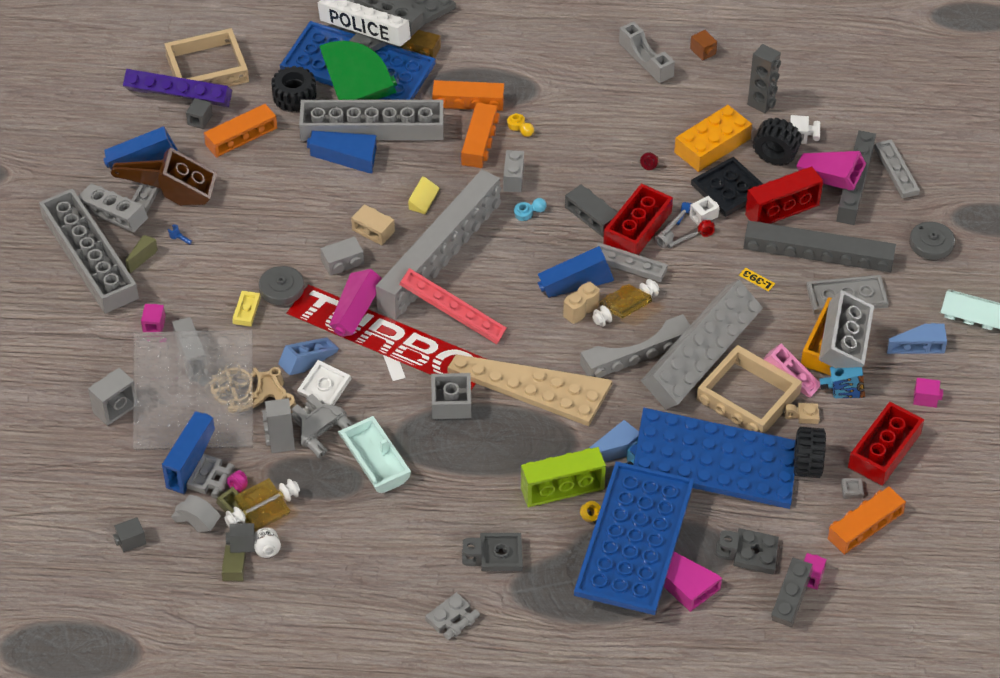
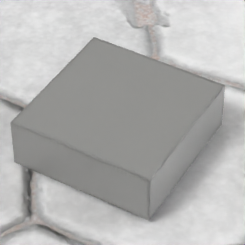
[841,478,864,499]

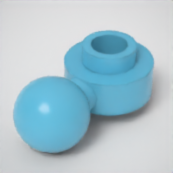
[514,198,547,221]

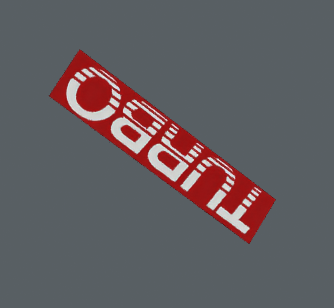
[286,284,486,390]

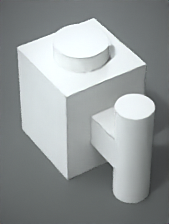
[790,115,820,144]

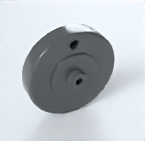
[909,222,955,260]
[259,266,304,305]

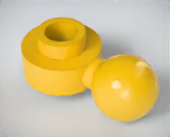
[507,113,534,137]
[580,501,601,522]

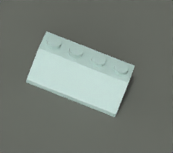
[941,289,1000,330]

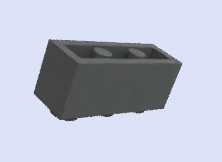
[565,184,618,237]
[771,557,813,627]

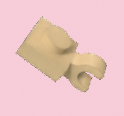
[784,403,819,424]

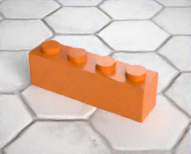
[432,80,504,111]
[461,102,500,168]
[204,104,277,158]
[828,486,906,555]

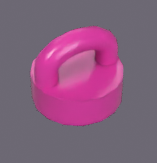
[227,470,248,493]

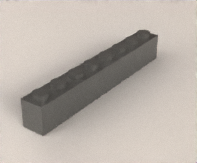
[743,220,896,272]

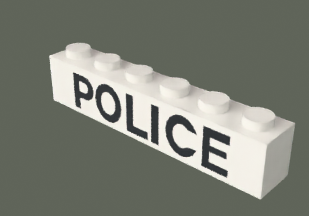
[317,0,411,46]

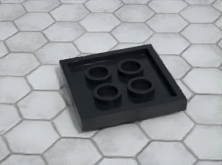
[691,157,763,217]

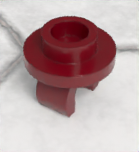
[640,152,658,170]

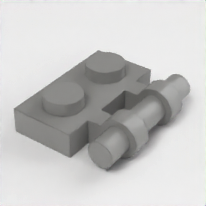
[186,454,235,499]
[425,592,480,640]

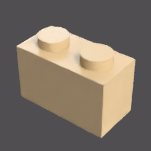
[351,204,395,245]

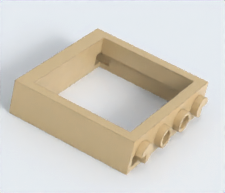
[164,28,249,98]
[697,345,802,433]

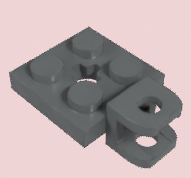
[715,528,779,574]
[462,533,523,571]

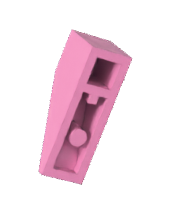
[763,343,820,398]

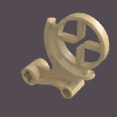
[211,367,296,414]

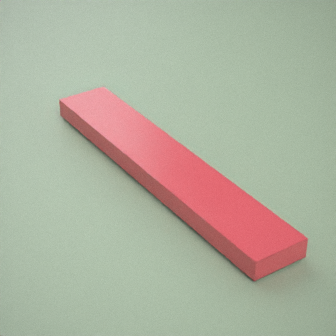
[399,268,507,344]

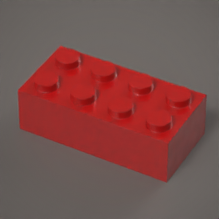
[745,166,823,224]
[603,183,673,255]
[848,401,924,486]

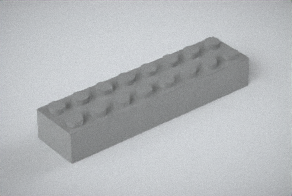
[299,100,444,141]
[39,188,139,313]
[641,280,763,410]

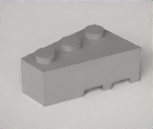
[262,398,295,453]

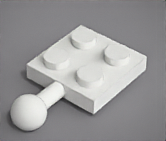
[297,360,351,414]

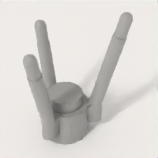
[655,210,700,248]

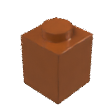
[690,30,718,61]

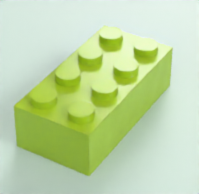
[521,447,606,507]

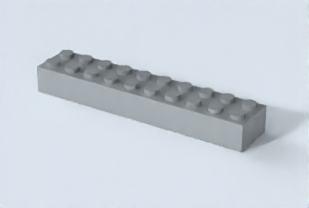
[376,170,501,320]

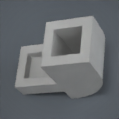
[171,495,221,532]

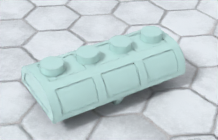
[338,416,411,493]

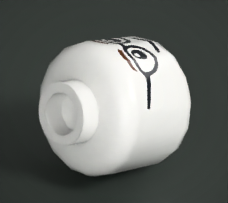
[254,527,281,558]

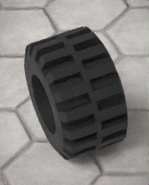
[271,66,317,112]
[752,118,802,166]
[794,426,826,478]

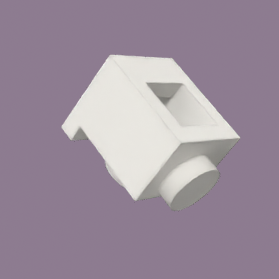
[689,196,719,226]

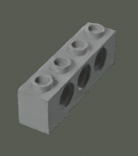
[78,183,148,232]

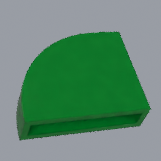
[319,41,397,100]

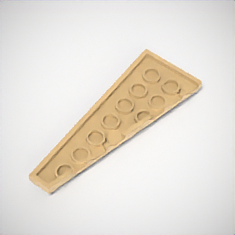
[448,354,612,426]

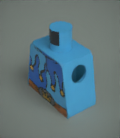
[819,366,865,399]

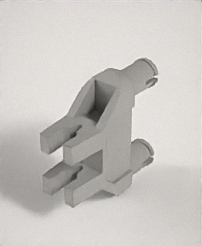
[291,394,354,458]

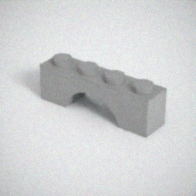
[619,21,675,83]

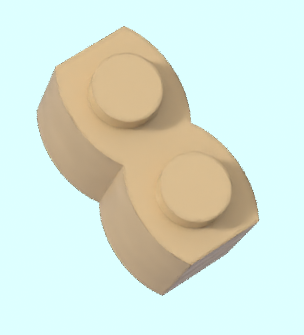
[563,282,600,324]

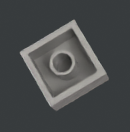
[88,367,138,426]
[431,373,471,419]

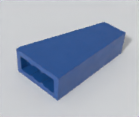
[104,126,178,170]
[307,131,377,173]
[537,246,614,298]
[162,411,215,494]

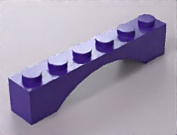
[123,69,233,107]

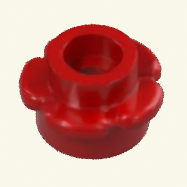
[697,220,715,237]

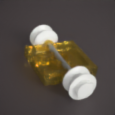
[592,279,659,327]
[224,478,300,532]

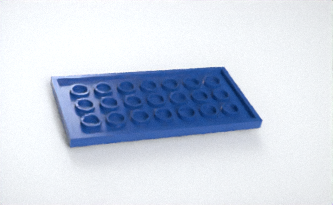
[280,21,436,100]
[633,407,796,509]
[574,461,694,615]

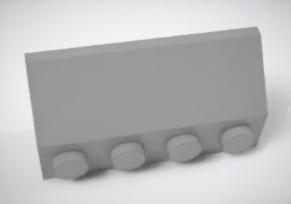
[819,290,874,368]

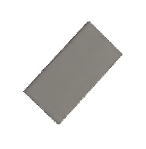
[806,275,889,314]

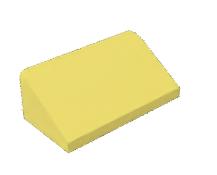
[408,176,440,215]

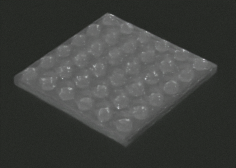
[133,330,253,450]

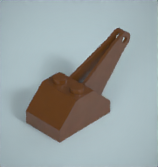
[111,147,217,206]

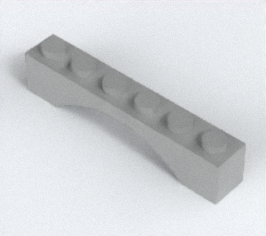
[580,314,690,378]

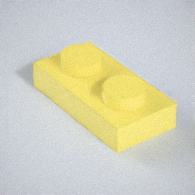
[232,291,261,327]

